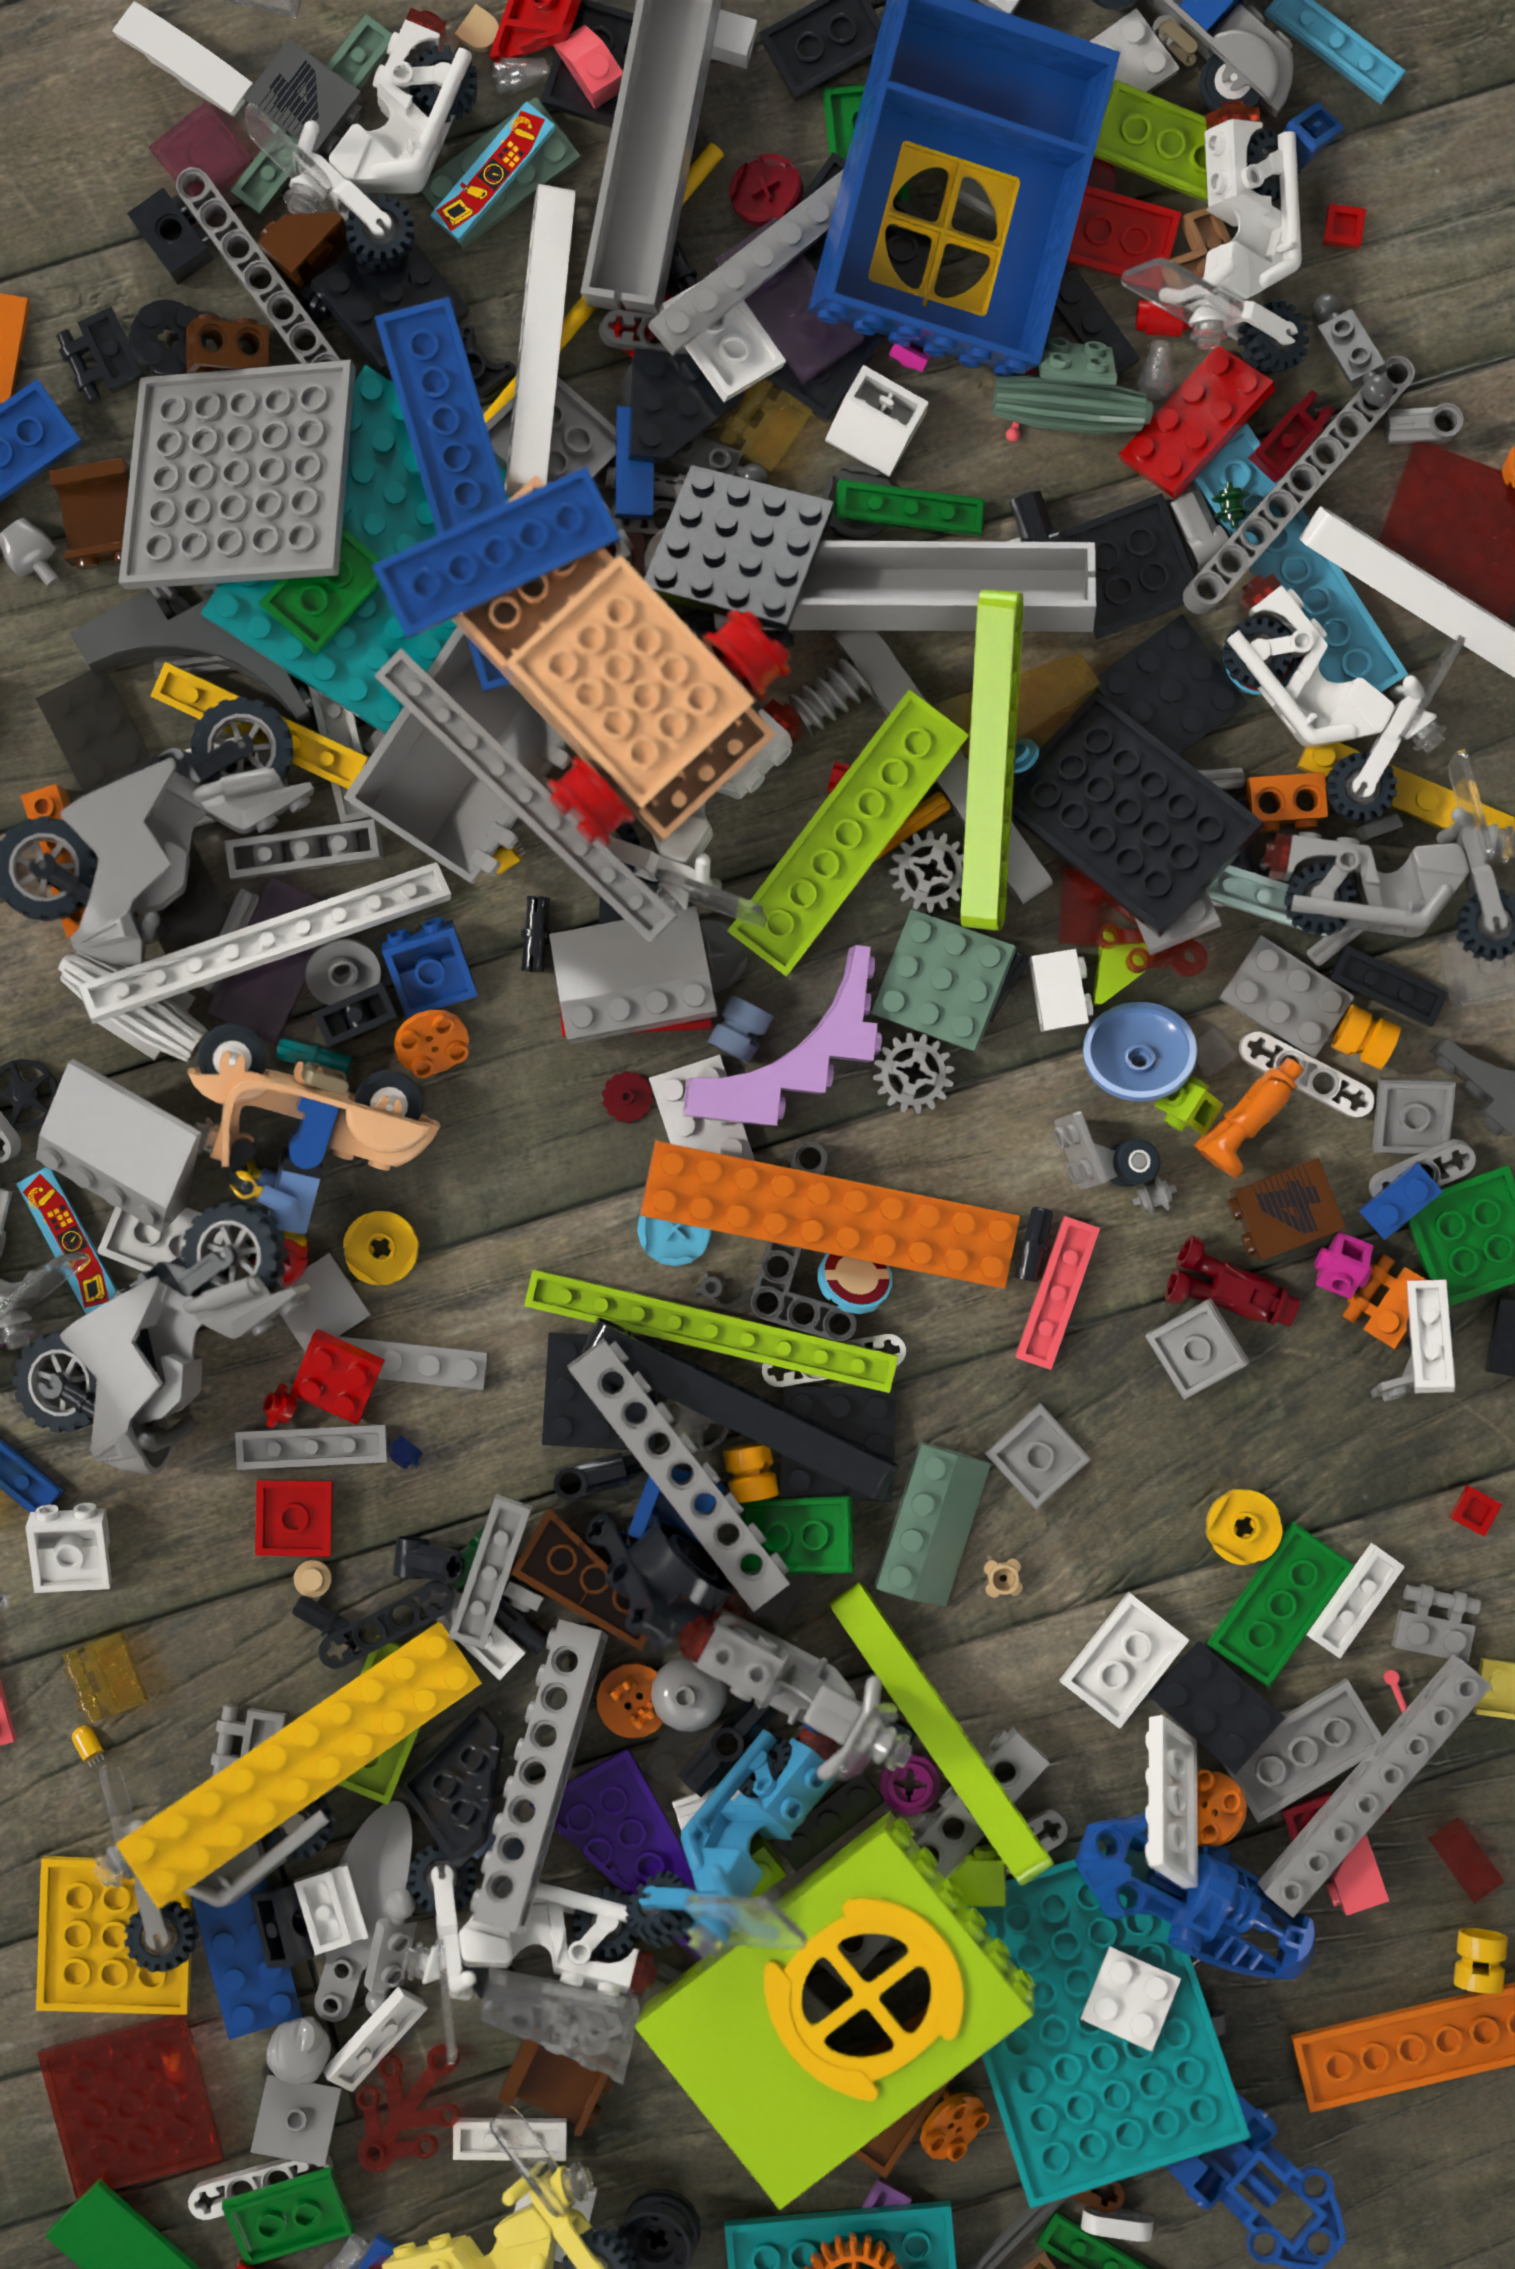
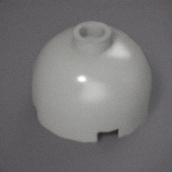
[651,1655,727,1732]

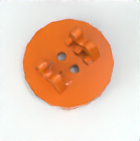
[394,1009,469,1078]
[596,1661,664,1739]
[1197,1770,1247,1847]
[920,2088,990,2162]

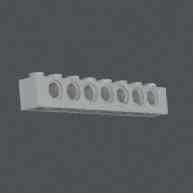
[568,1338,790,1612]
[470,1619,609,1934]
[1257,1654,1492,1918]
[816,1726,1050,1988]

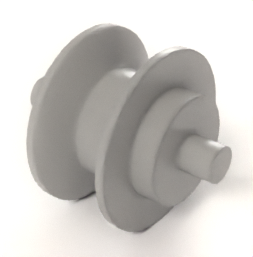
[1132,1175,1177,1216]

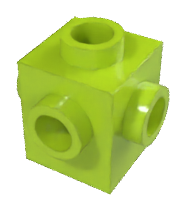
[1154,1076,1224,1136]

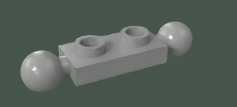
[364,1889,417,2014]

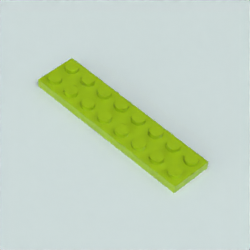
[727,689,970,977]

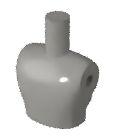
[0,517,60,588]

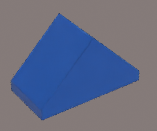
[1282,102,1345,169]

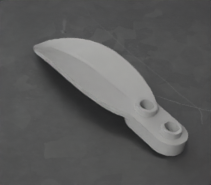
[314,1801,413,2022]

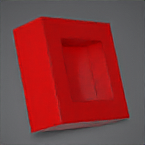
[1321,203,1366,250]
[1448,1485,1503,1537]

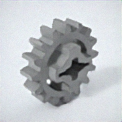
[889,831,964,913]
[873,1033,954,1114]

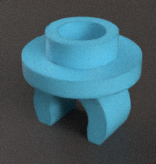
[1014,739,1039,773]

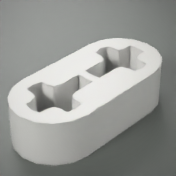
[1081,2206,1154,2242]

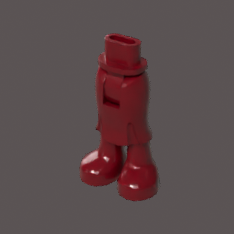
[1165,1235,1301,1327]

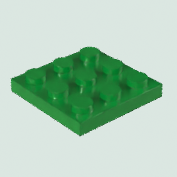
[1407,1165,1515,1307]

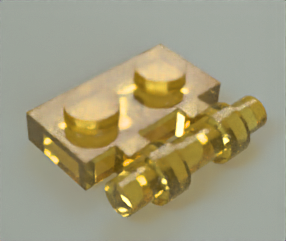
[719,378,813,475]
[62,1630,149,1724]

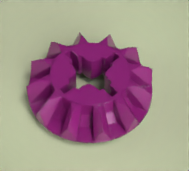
[880,1753,940,1814]

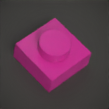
[889,343,933,372]

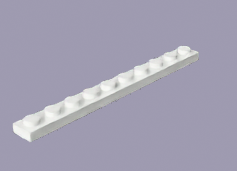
[78,862,451,1024]

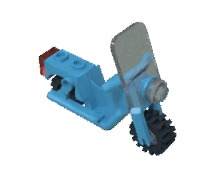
[625,1728,839,1959]

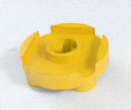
[343,1211,420,1285]
[1205,1489,1283,1565]

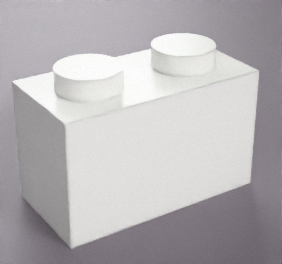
[1029,949,1093,1032]

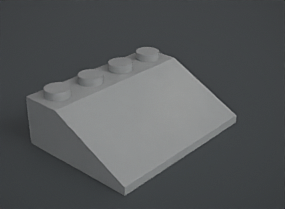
[549,906,717,1045]
[36,1058,201,1232]

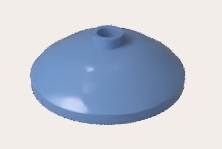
[1083,1002,1197,1102]

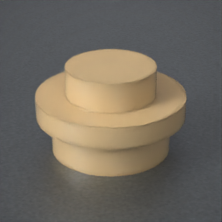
[294,1560,332,1598]

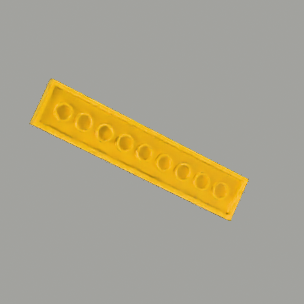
[116,1621,482,1910]

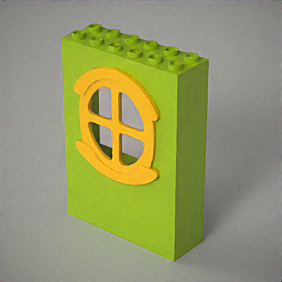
[634,1811,1035,2210]

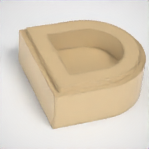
[454,4,499,53]

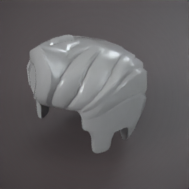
[266,2016,331,2085]

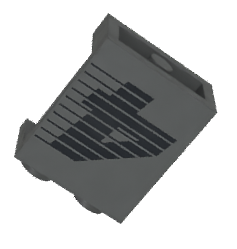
[244,39,365,159]

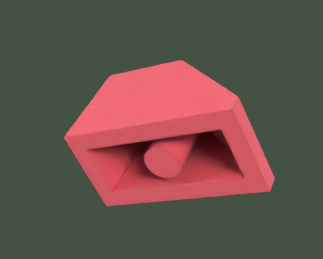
[554,25,623,110]
[1325,1834,1389,1916]

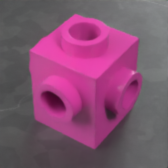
[1314,1231,1373,1299]

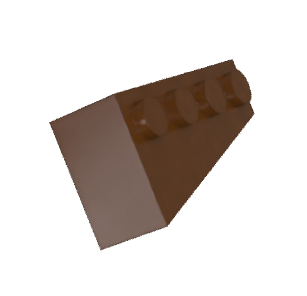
[510,1508,648,1651]

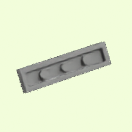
[338,1336,489,1390]
[235,1424,389,1470]
[448,1494,532,1649]

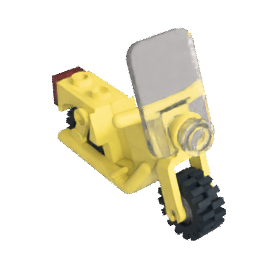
[368,2106,636,2269]

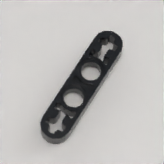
[318,1580,455,1669]

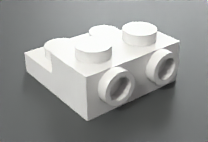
[26,1503,112,1593]

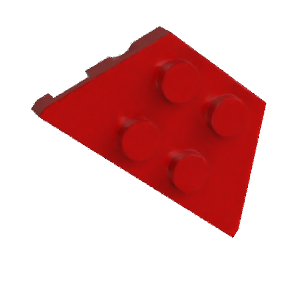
[489,0,581,64]

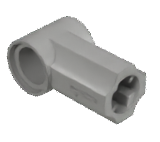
[1384,403,1464,445]
[1169,490,1229,571]

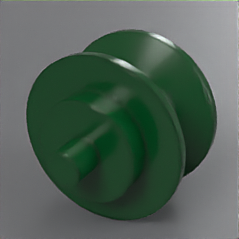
[1212,482,1252,529]

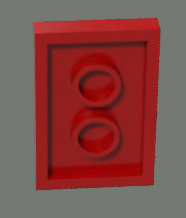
[1066,185,1182,289]

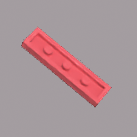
[1015,1216,1100,1370]

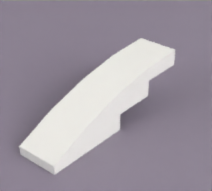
[112,1,254,117]

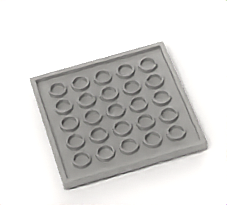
[119,360,356,589]

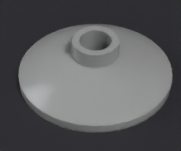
[305,939,381,1005]

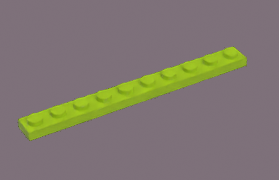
[524,1269,899,1393]

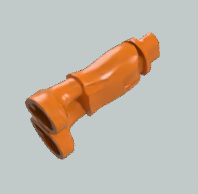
[1193,1058,1304,1180]

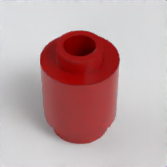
[1135,297,1191,338]

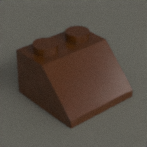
[258,212,349,291]

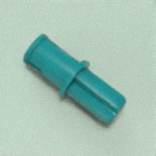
[276,1038,353,1078]

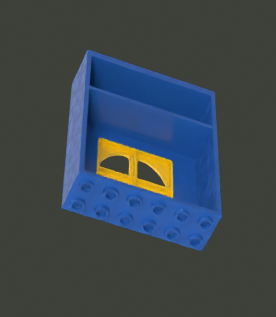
[808,0,1121,377]

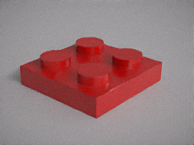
[290,1329,385,1425]
[255,1479,334,1557]

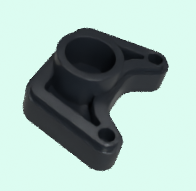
[459,325,516,399]

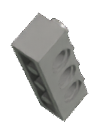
[224,819,385,881]

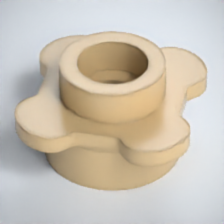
[984,1558,1023,1598]

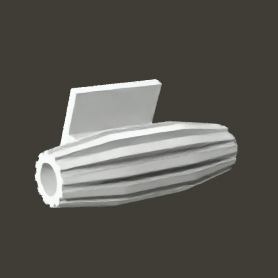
[58,951,209,1063]

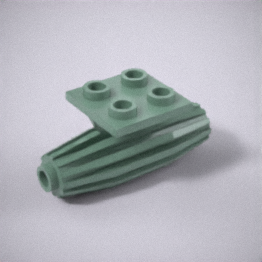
[992,337,1153,434]

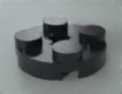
[129,299,206,376]

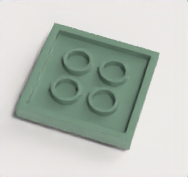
[871,909,1017,1053]

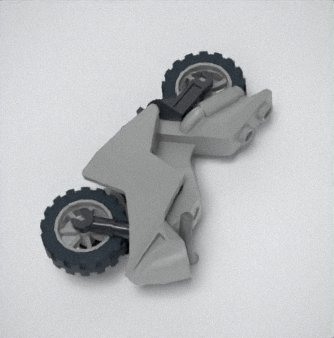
[0,697,314,967]
[13,1201,311,1474]

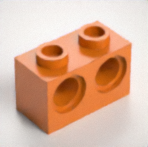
[1244,772,1328,832]

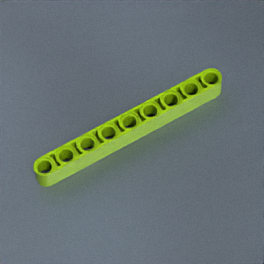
[961,589,1024,931]
[829,1581,1054,1886]

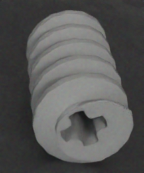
[788,659,873,737]

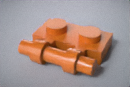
[1342,1254,1426,1351]

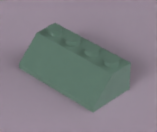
[875,1440,991,1606]

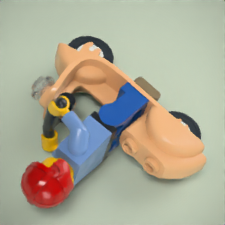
[188,1024,441,1288]

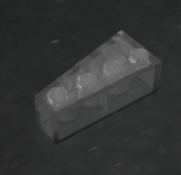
[481,1968,640,2085]

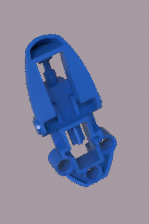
[1075,1811,1316,1980]
[1165,2093,1346,2269]

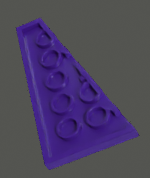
[529,1747,732,1961]

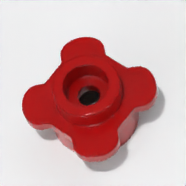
[263,1384,296,1428]

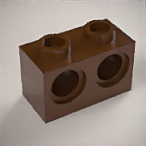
[186,314,269,373]

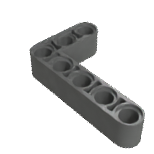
[751,1142,857,1342]

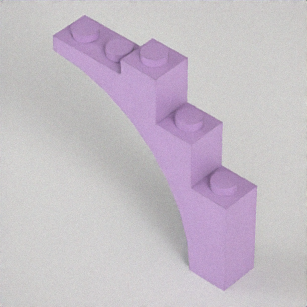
[682,945,882,1127]

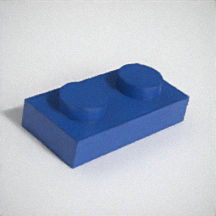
[1359,1162,1443,1240]

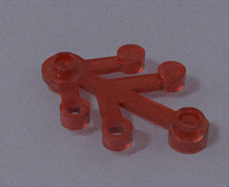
[1083,879,1208,977]
[356,2043,461,2172]

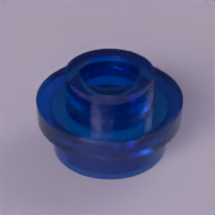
[387,1436,423,1470]

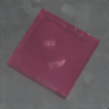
[148,101,253,197]

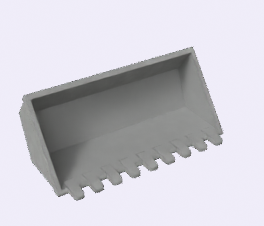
[343,626,572,884]

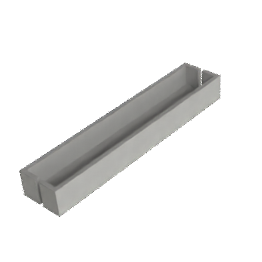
[580,0,722,315]
[714,541,1096,632]

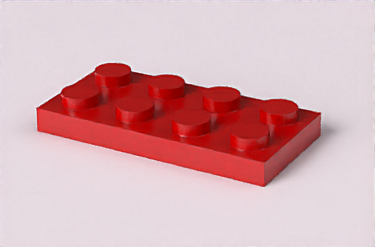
[1118,345,1276,500]

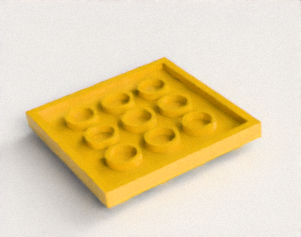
[36,1856,193,2015]

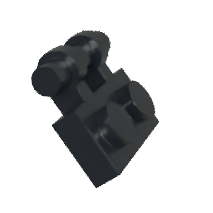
[56,307,145,404]

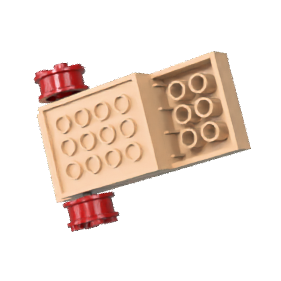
[451,475,790,847]

